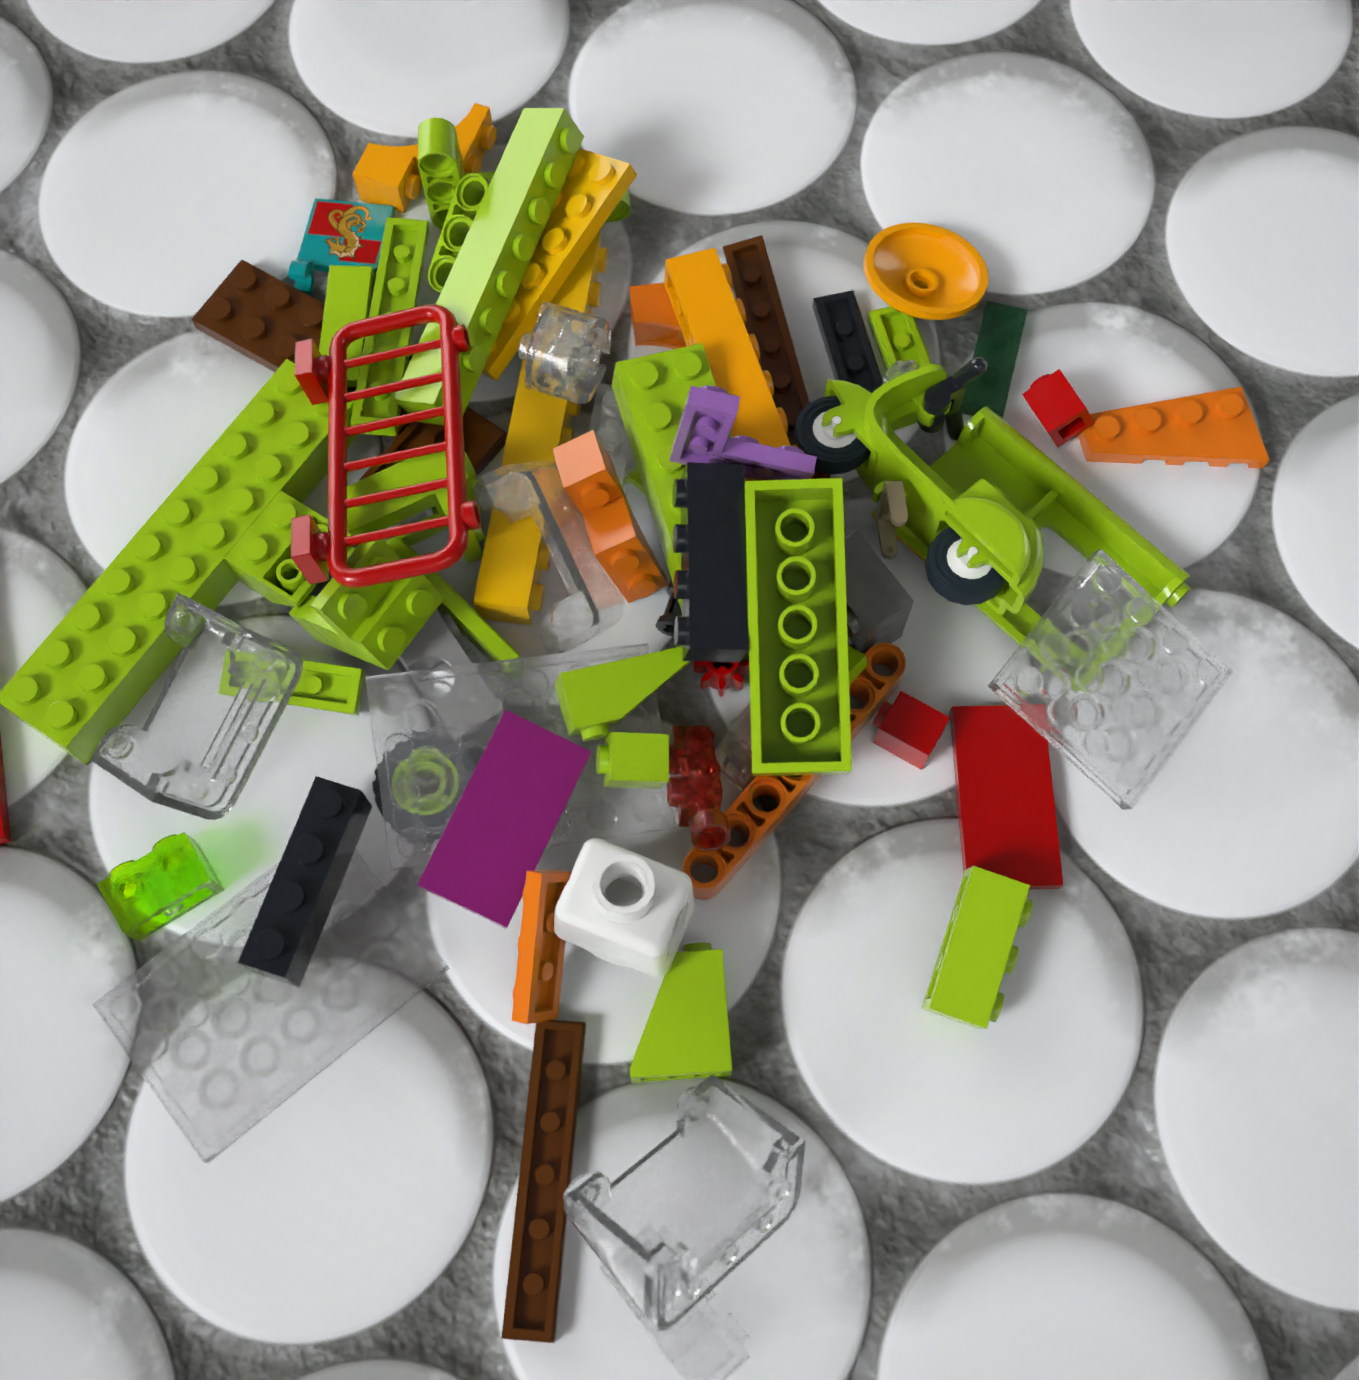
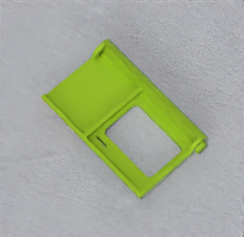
[872,406,1191,694]

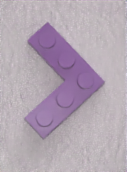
[669,385,817,481]

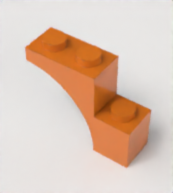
[629,282,687,349]
[552,430,669,603]

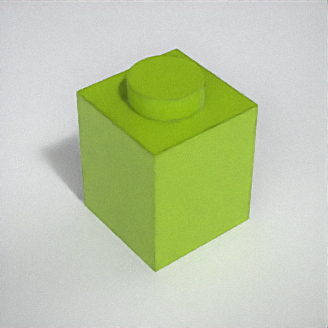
[596,732,669,789]

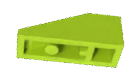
[554,646,691,741]

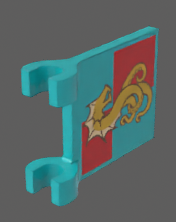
[288,198,395,297]

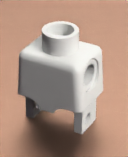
[554,838,695,977]

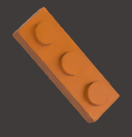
[512,869,572,1024]

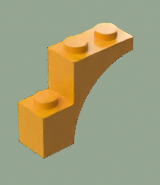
[353,103,497,214]

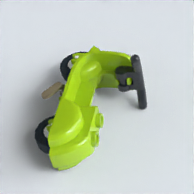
[793,357,1044,615]

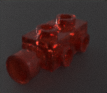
[667,725,731,852]

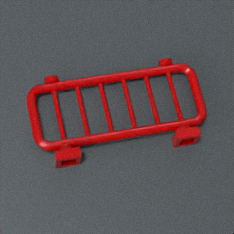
[291,304,481,588]

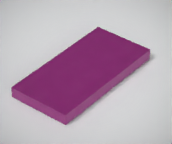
[417,709,591,929]

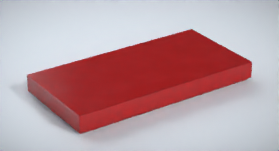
[949,705,1064,890]

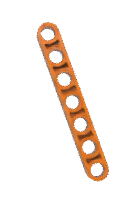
[682,643,906,900]

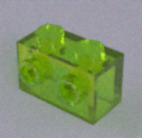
[97,832,225,942]

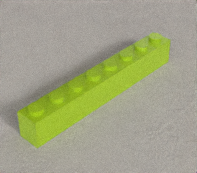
[393,108,584,425]

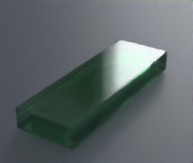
[961,300,1028,418]

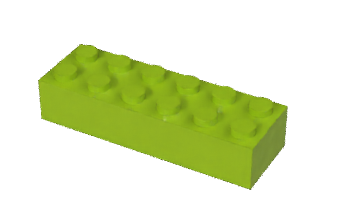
[612,343,748,611]
[745,478,852,776]

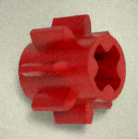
[694,660,750,697]

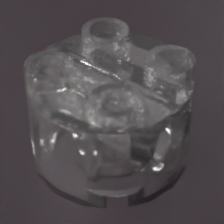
[518,301,611,405]

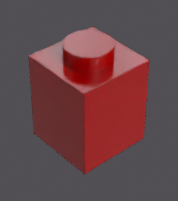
[1022,369,1095,448]
[872,691,950,770]

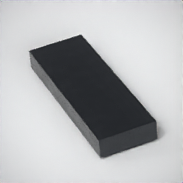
[812,290,884,393]

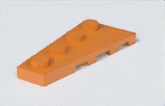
[1078,386,1270,469]

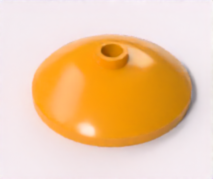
[863,222,989,320]

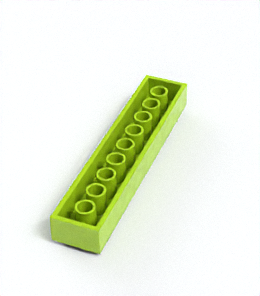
[0,359,359,765]

